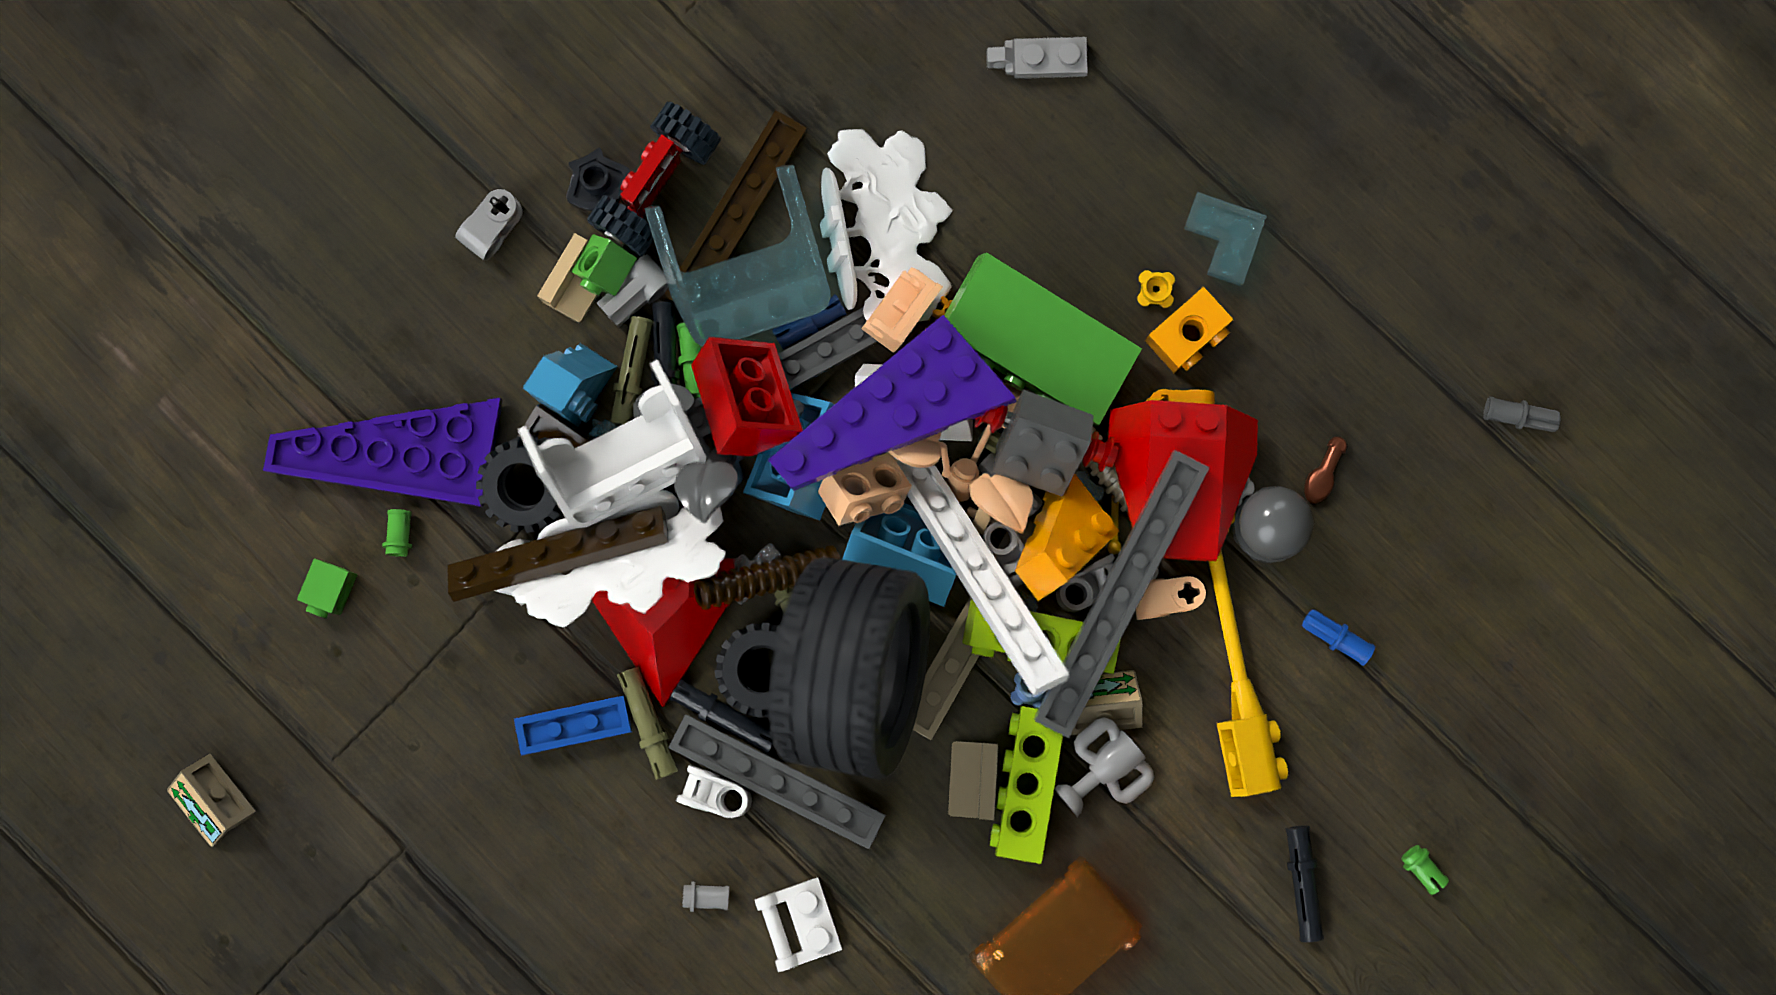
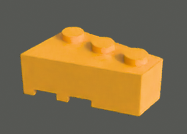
[1015,474,1119,600]

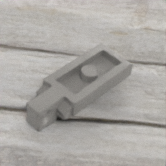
[986,37,1087,78]

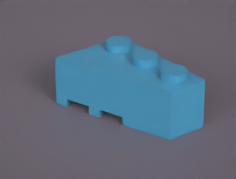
[523,344,618,427]

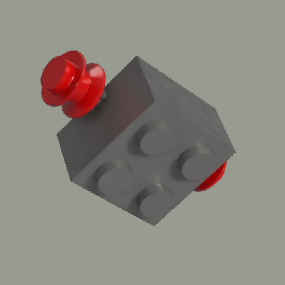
[975,390,1118,497]

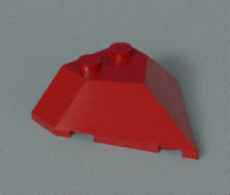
[591,558,735,707]

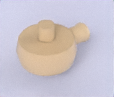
[966,506,999,535]

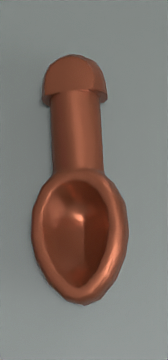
[1304,437,1347,504]

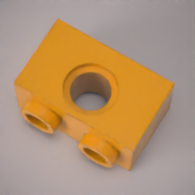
[1145,287,1233,373]

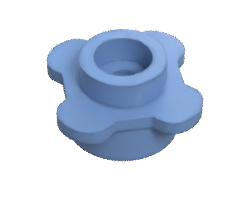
[1010,673,1046,709]

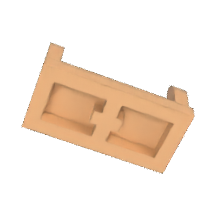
[861,267,943,353]

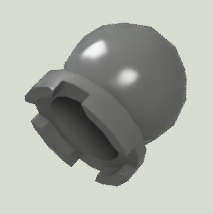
[1232,486,1314,563]

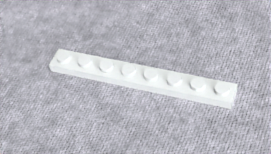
[886,452,1069,696]

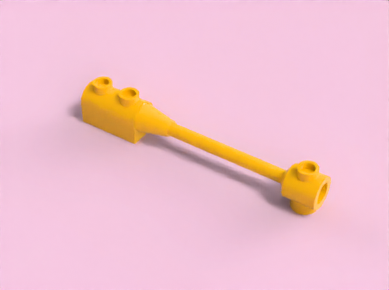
[1209,514,1288,797]

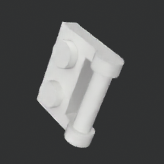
[754,877,842,972]

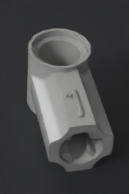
[597,254,672,328]

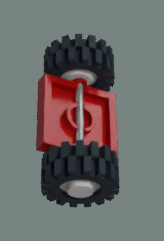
[587,101,721,258]

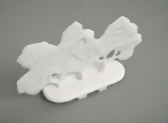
[820,129,953,332]
[512,489,725,627]

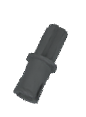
[1483,396,1561,432]

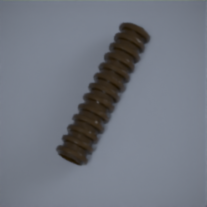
[694,545,842,610]

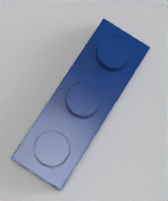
[514,696,633,755]

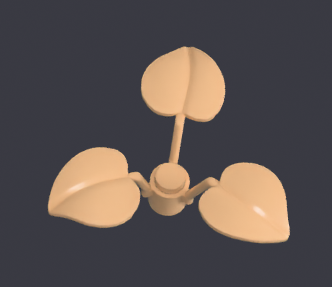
[887,383,1033,533]

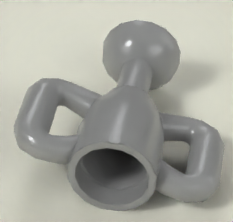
[1054,717,1154,817]

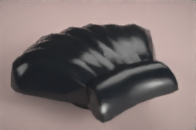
[566,148,631,211]

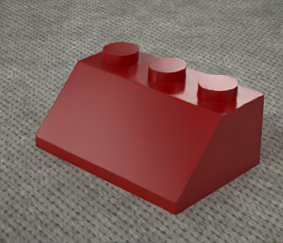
[691,337,803,456]

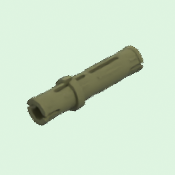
[609,316,653,427]
[617,667,678,780]

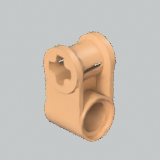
[1136,576,1206,620]

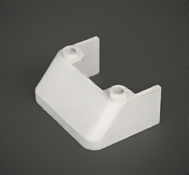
[518,360,706,528]

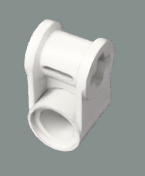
[676,765,752,818]

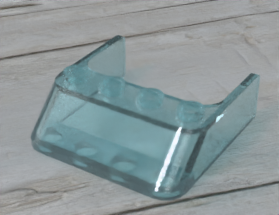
[645,165,831,347]

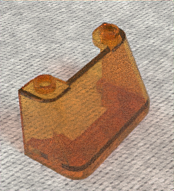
[969,855,1142,995]

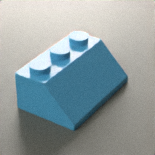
[743,393,835,521]
[842,503,957,607]

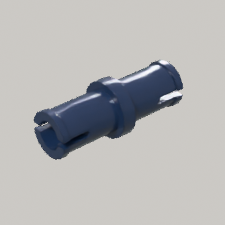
[772,294,847,350]

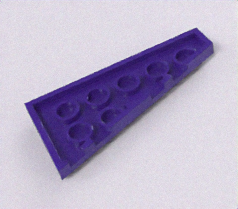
[768,315,1017,491]
[263,398,503,507]

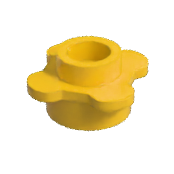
[1137,270,1175,308]

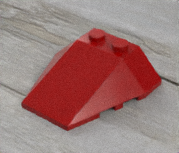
[1108,400,1258,562]

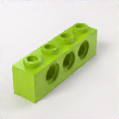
[962,600,1121,679]
[989,706,1063,864]

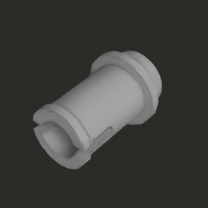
[683,881,729,912]

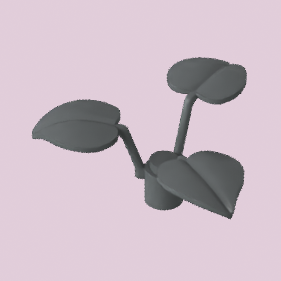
[633,384,805,523]

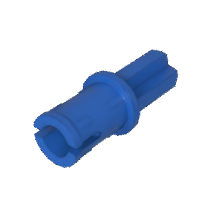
[1302,609,1376,666]

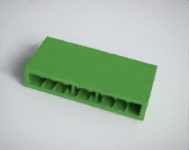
[944,252,1142,426]

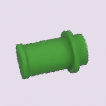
[382,509,412,557]
[1401,845,1449,895]

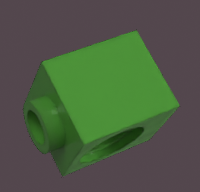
[571,234,637,296]
[297,558,357,619]

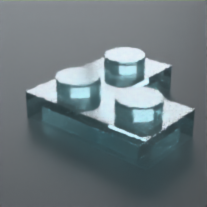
[1184,192,1267,286]

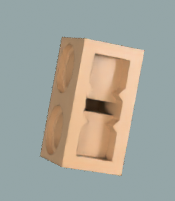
[818,452,912,526]

